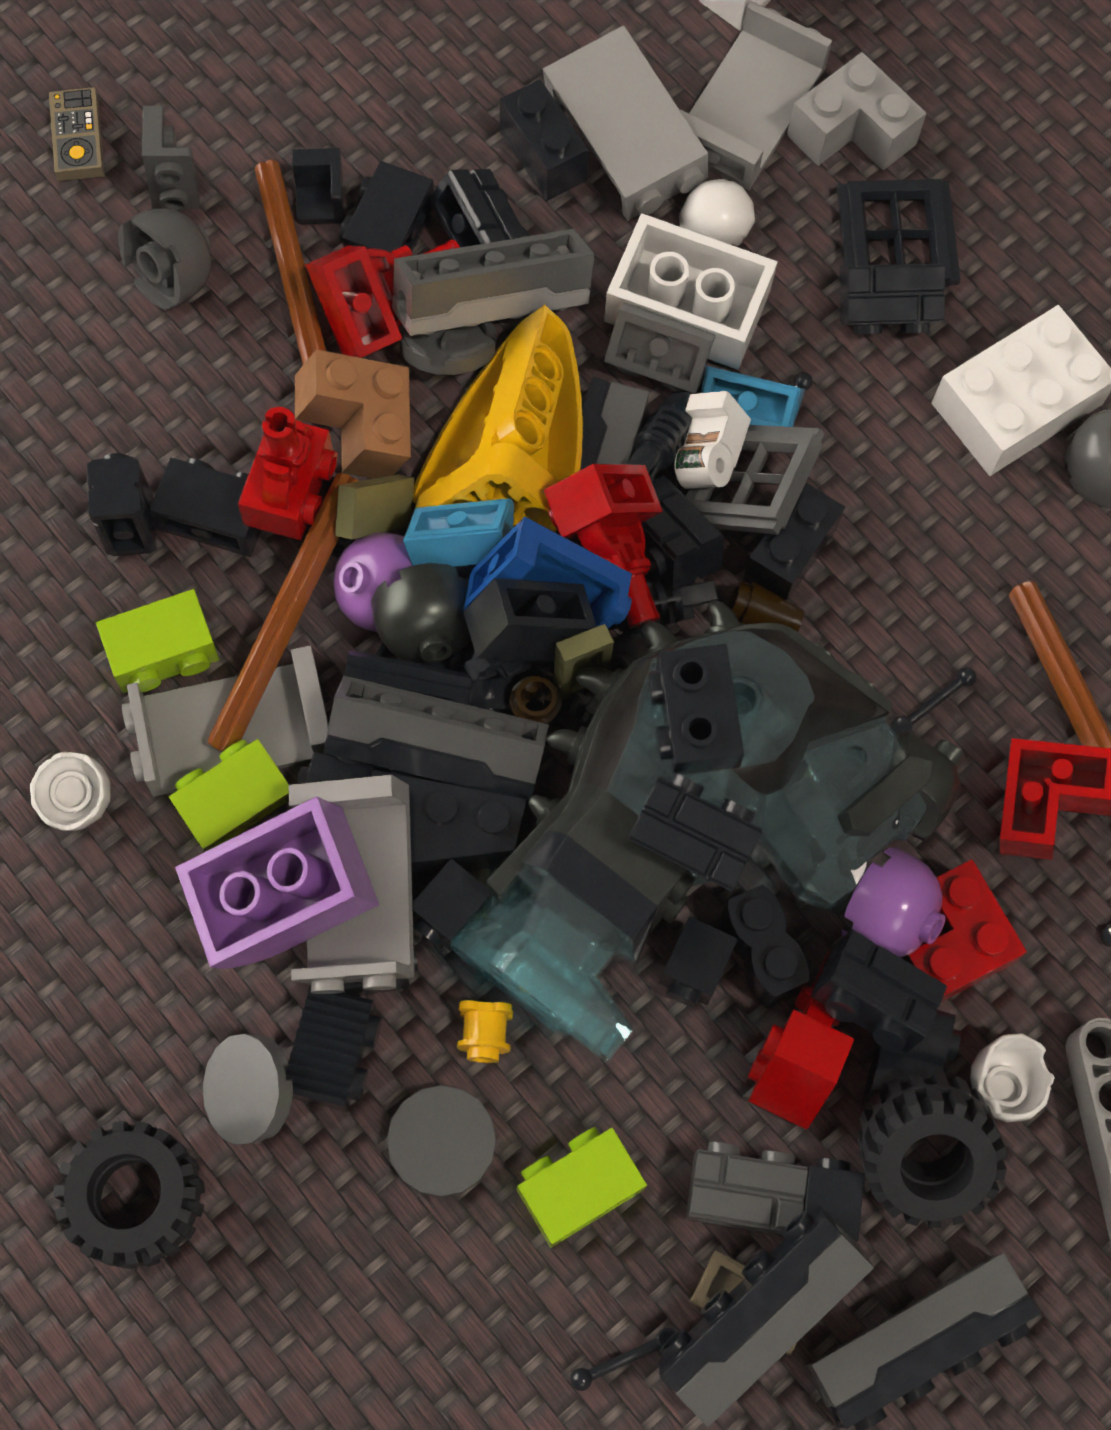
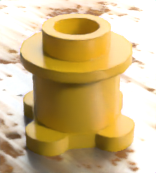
[457,1000,513,1063]

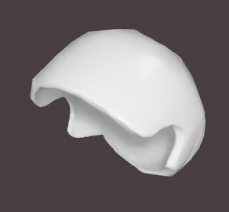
[679,179,755,247]
[30,752,110,831]
[970,1033,1055,1123]

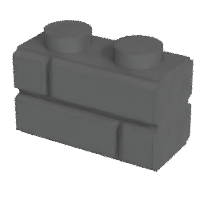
[685,1142,808,1236]

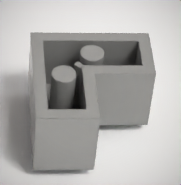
[787,52,927,171]

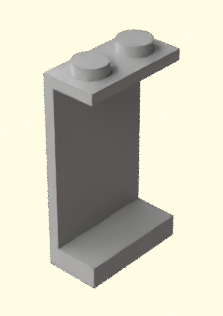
[680,1,832,191]
[543,25,708,221]
[122,645,333,797]
[289,775,414,994]

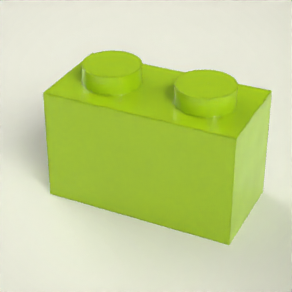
[96,589,220,693]
[168,739,289,852]
[517,1127,647,1248]

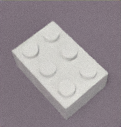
[604,213,778,370]
[932,305,1111,476]

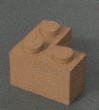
[295,349,411,478]

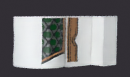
[675,391,751,489]

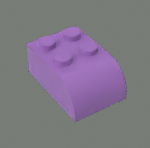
[175,796,379,969]

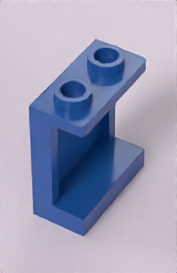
[463,516,632,629]

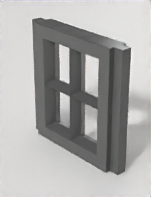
[686,425,824,535]

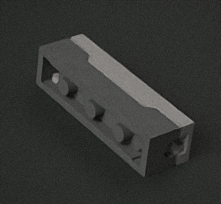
[392,229,594,336]

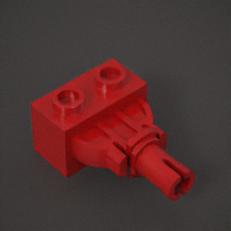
[305,239,460,358]
[238,407,338,541]
[544,464,663,629]
[747,951,854,1130]

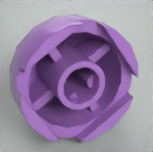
[332,532,413,633]
[842,847,945,957]

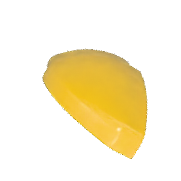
[413,304,583,532]

